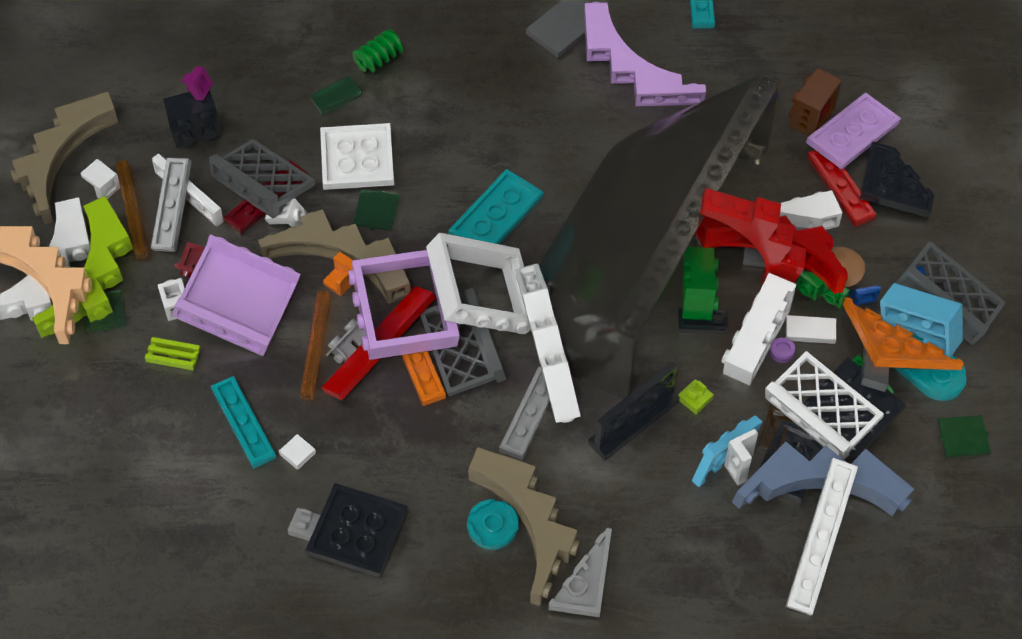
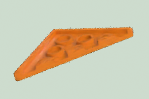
[843,297,964,370]

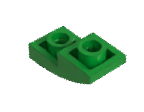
[796,271,850,309]

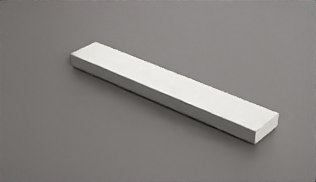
[785,458,858,616]

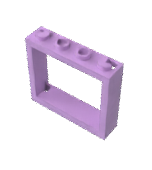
[348,250,460,360]

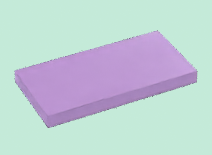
[806,92,901,169]

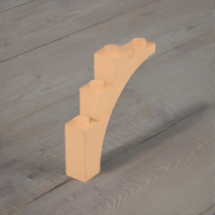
[0,226,92,344]

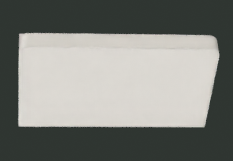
[724,429,758,485]

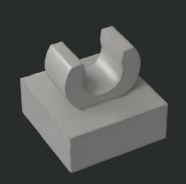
[288,508,320,541]

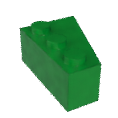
[682,246,718,321]

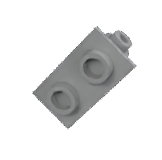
[326,318,364,364]

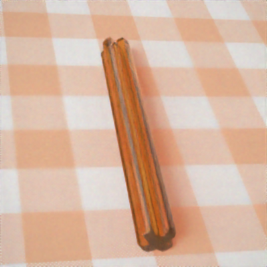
[116,160,149,260]
[300,291,330,401]

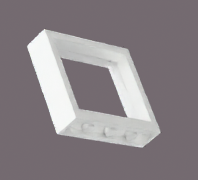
[426,233,531,334]

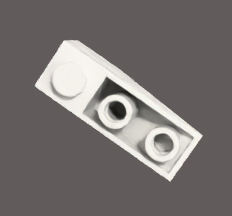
[780,190,842,230]

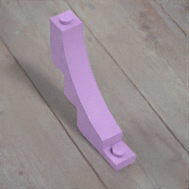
[584,2,706,106]

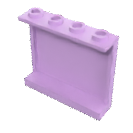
[172,235,301,356]

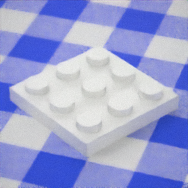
[320,123,394,190]

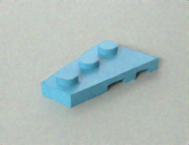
[692,415,762,487]

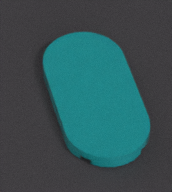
[893,334,967,401]

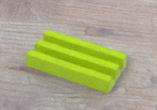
[145,337,201,371]

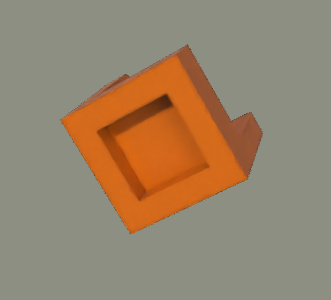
[323,252,353,296]

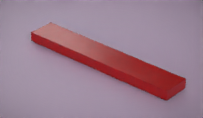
[322,286,435,400]

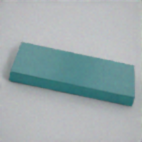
[448,169,544,245]

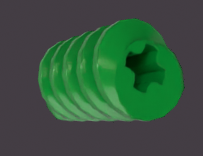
[352,29,404,73]

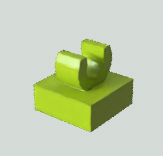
[678,379,714,415]

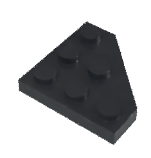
[859,141,934,218]

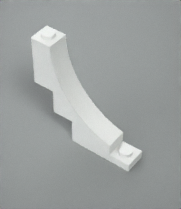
[514,263,581,423]

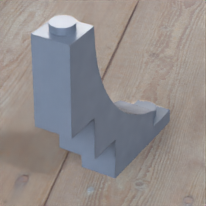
[732,442,914,516]

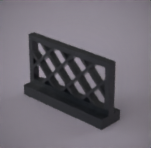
[588,362,680,461]

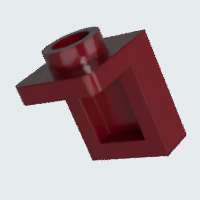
[174,241,205,278]

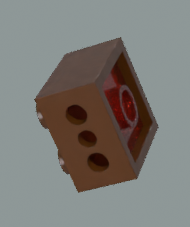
[788,68,842,137]

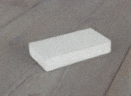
[786,315,836,344]

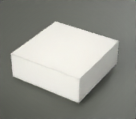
[279,434,316,470]

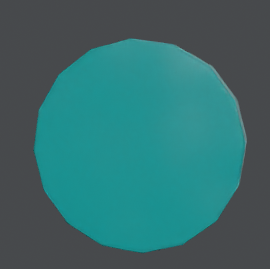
[467,499,519,550]

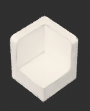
[81,159,121,199]

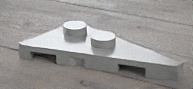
[549,528,612,617]

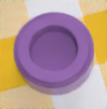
[770,337,795,363]

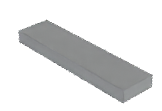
[151,158,192,252]
[499,366,550,460]

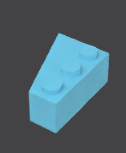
[880,283,963,358]

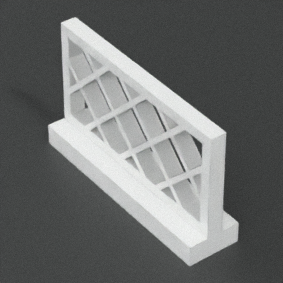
[765,351,884,460]

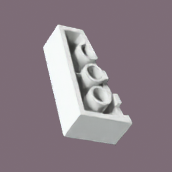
[721,273,796,385]

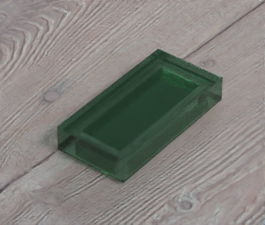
[310,76,362,115]

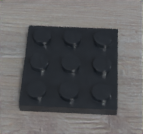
[803,357,906,461]
[305,483,408,578]

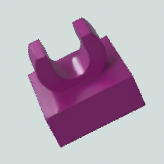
[181,66,213,100]

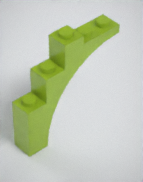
[32,196,133,338]

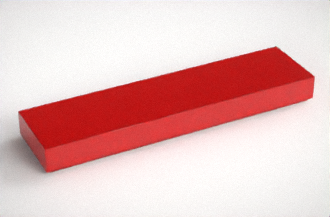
[807,150,876,227]

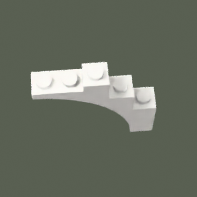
[0,197,90,321]

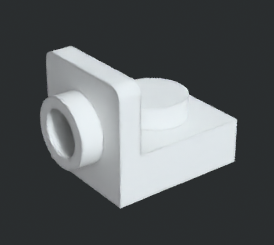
[265,199,307,227]

